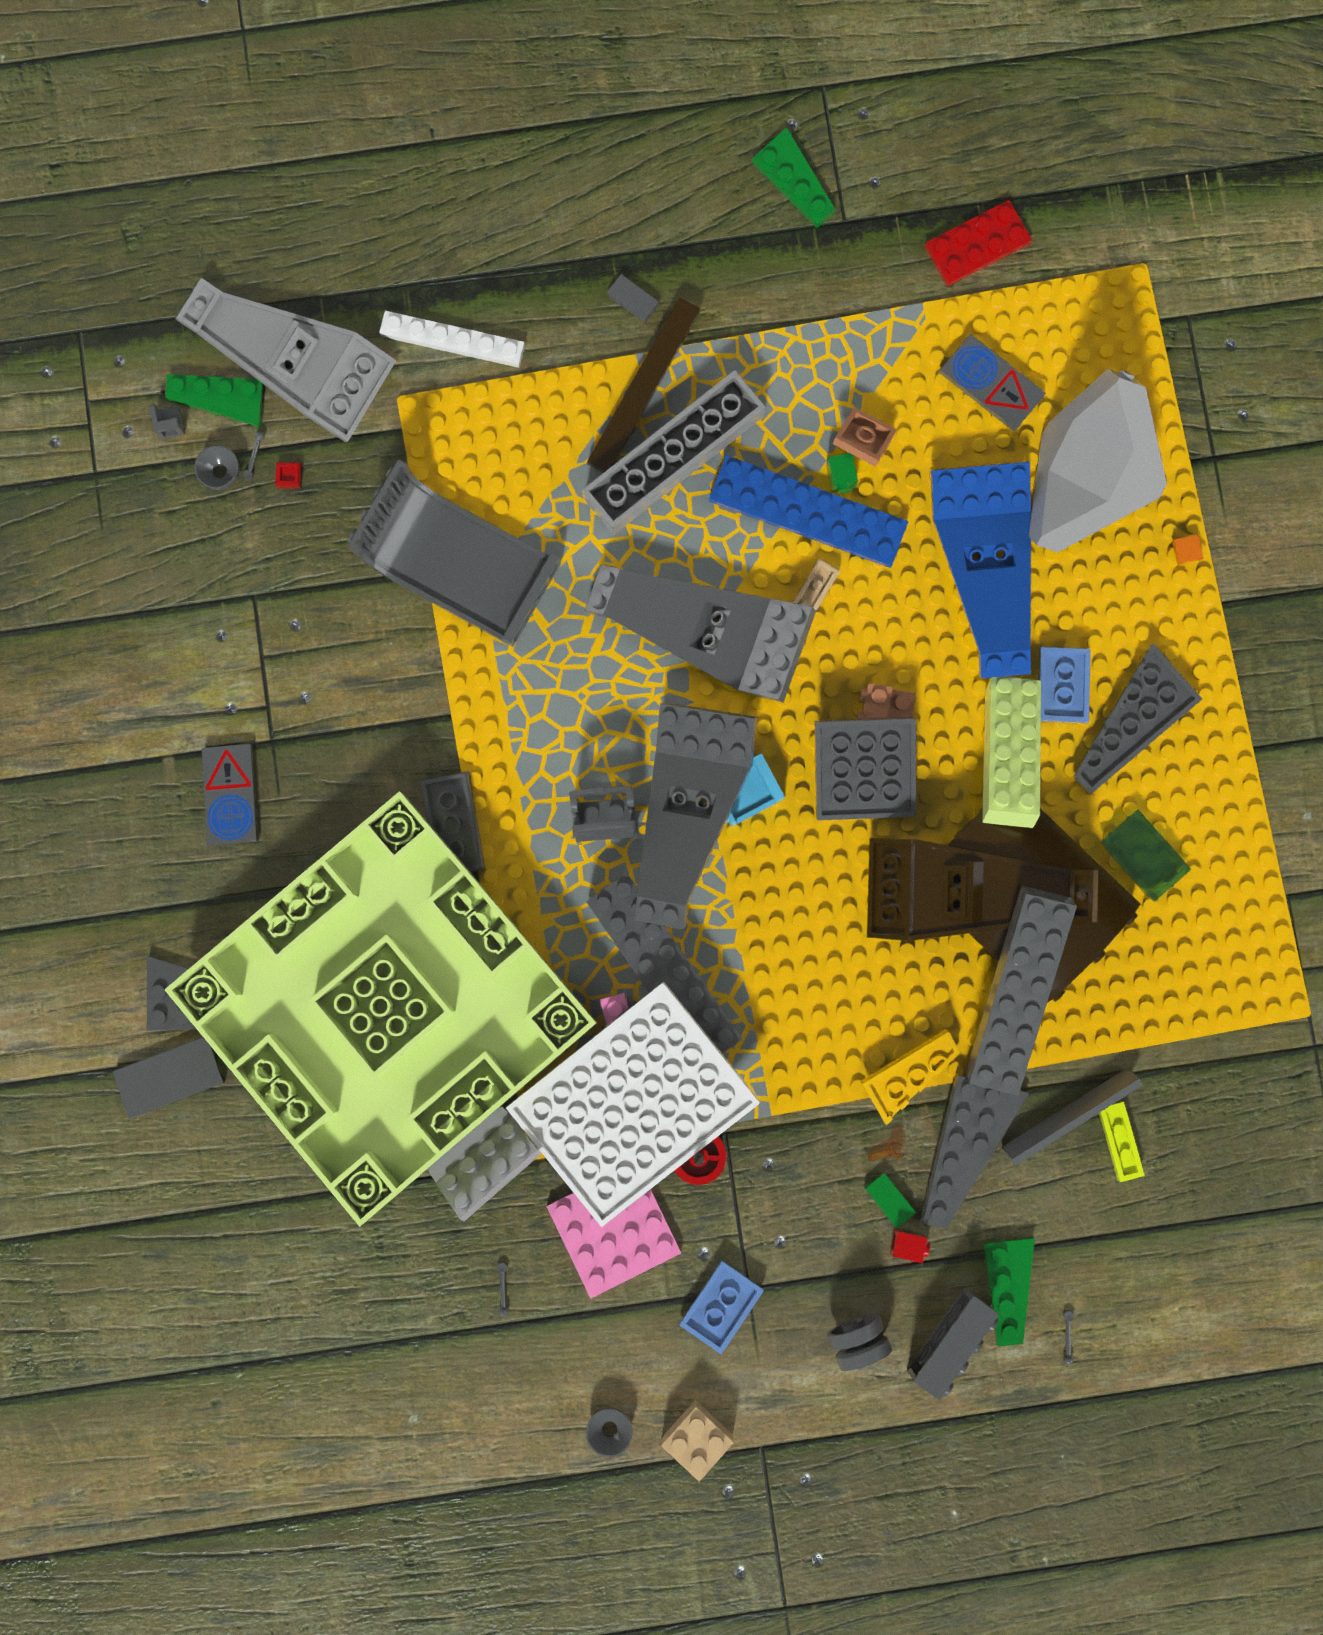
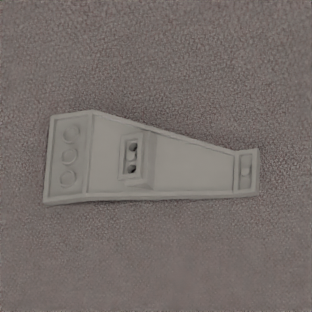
[176,278,396,442]
[428,1106,542,1221]

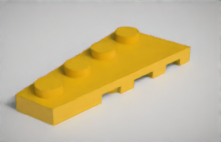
[860,1029,960,1125]

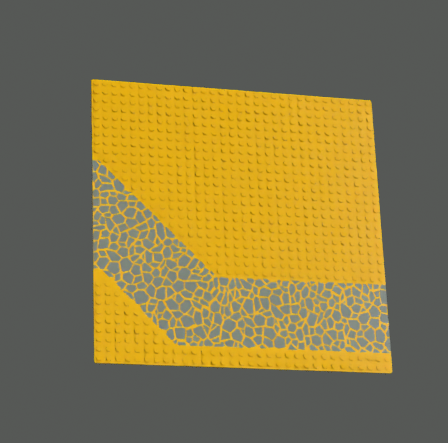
[397,263,1311,1160]

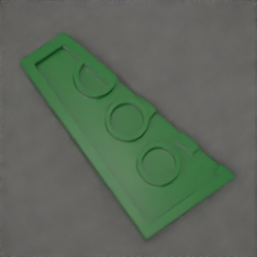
[752,127,835,228]
[165,374,264,429]
[983,1237,1035,1347]

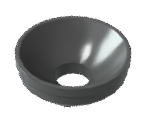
[194,445,240,490]
[586,1407,633,1457]

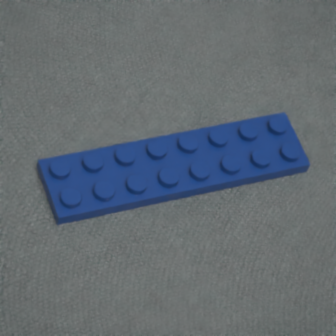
[709,455,908,568]

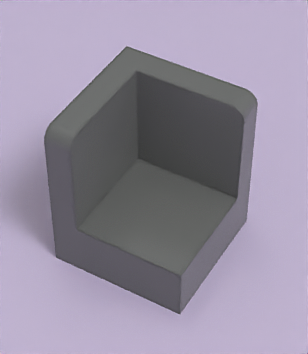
[149,404,185,440]

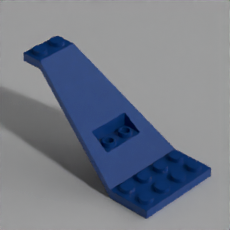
[930,461,1031,678]

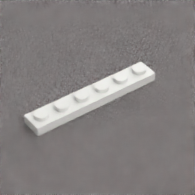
[379,311,525,368]

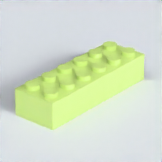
[982,677,1041,828]

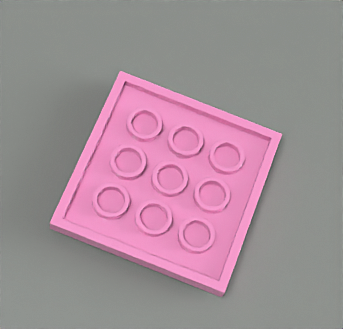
[547,1189,681,1299]

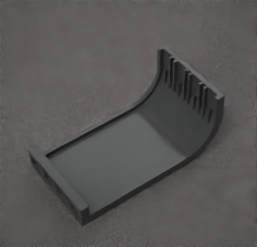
[348,459,561,647]

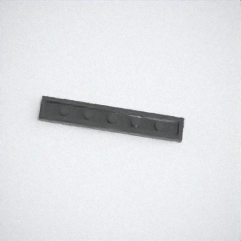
[1001,1068,1142,1166]

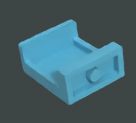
[725,753,785,827]

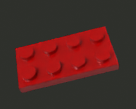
[924,200,1032,287]

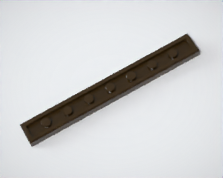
[587,297,701,473]

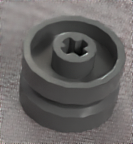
[827,1314,893,1371]

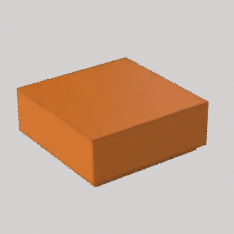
[1172,535,1204,565]

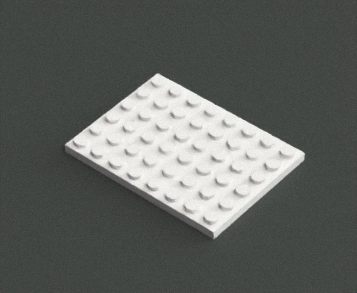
[506,981,760,1227]

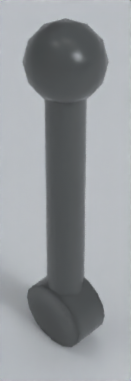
[243,431,264,480]
[497,1262,508,1317]
[1063,1310,1074,1365]

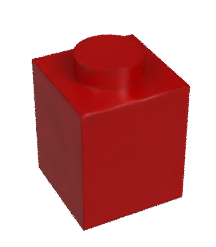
[890,1228,930,1263]

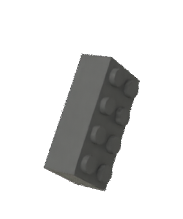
[907,1287,999,1401]

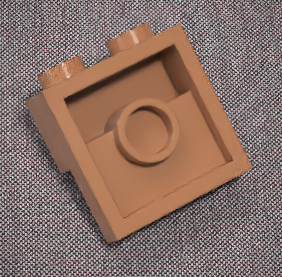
[833,407,897,467]
[856,683,916,719]

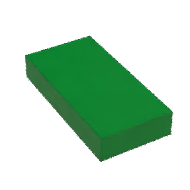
[864,1172,916,1229]

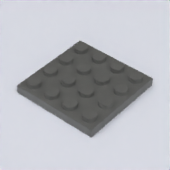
[814,717,916,820]

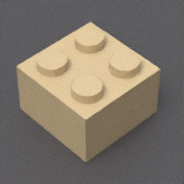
[661,1400,734,1482]

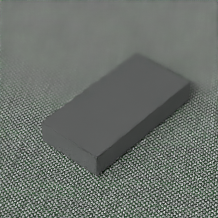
[607,274,659,323]

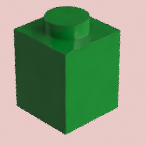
[826,453,858,494]

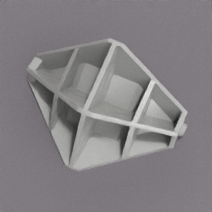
[1029,369,1167,552]

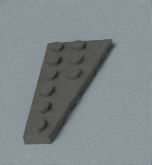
[1073,644,1202,795]
[147,956,196,1031]
[920,1074,1029,1229]

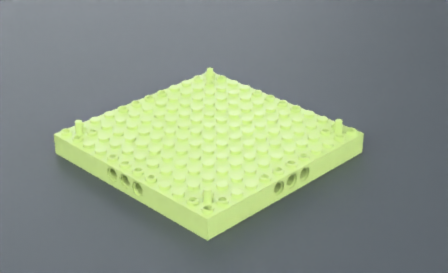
[165,791,598,1227]

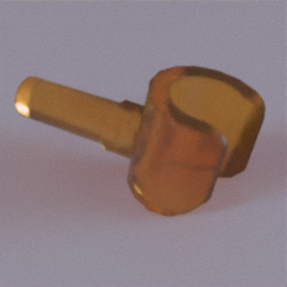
[868,1143,905,1162]

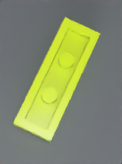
[1099,1101,1145,1182]

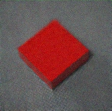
[275,462,302,489]

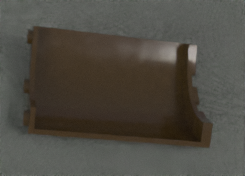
[948,807,1141,1003]

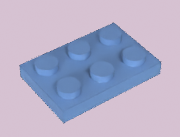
[1038,647,1091,724]
[679,1260,764,1355]

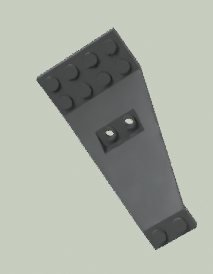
[584,565,816,703]
[635,702,758,930]

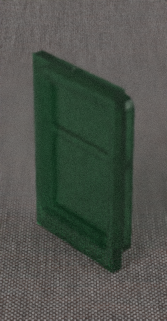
[1100,809,1191,902]

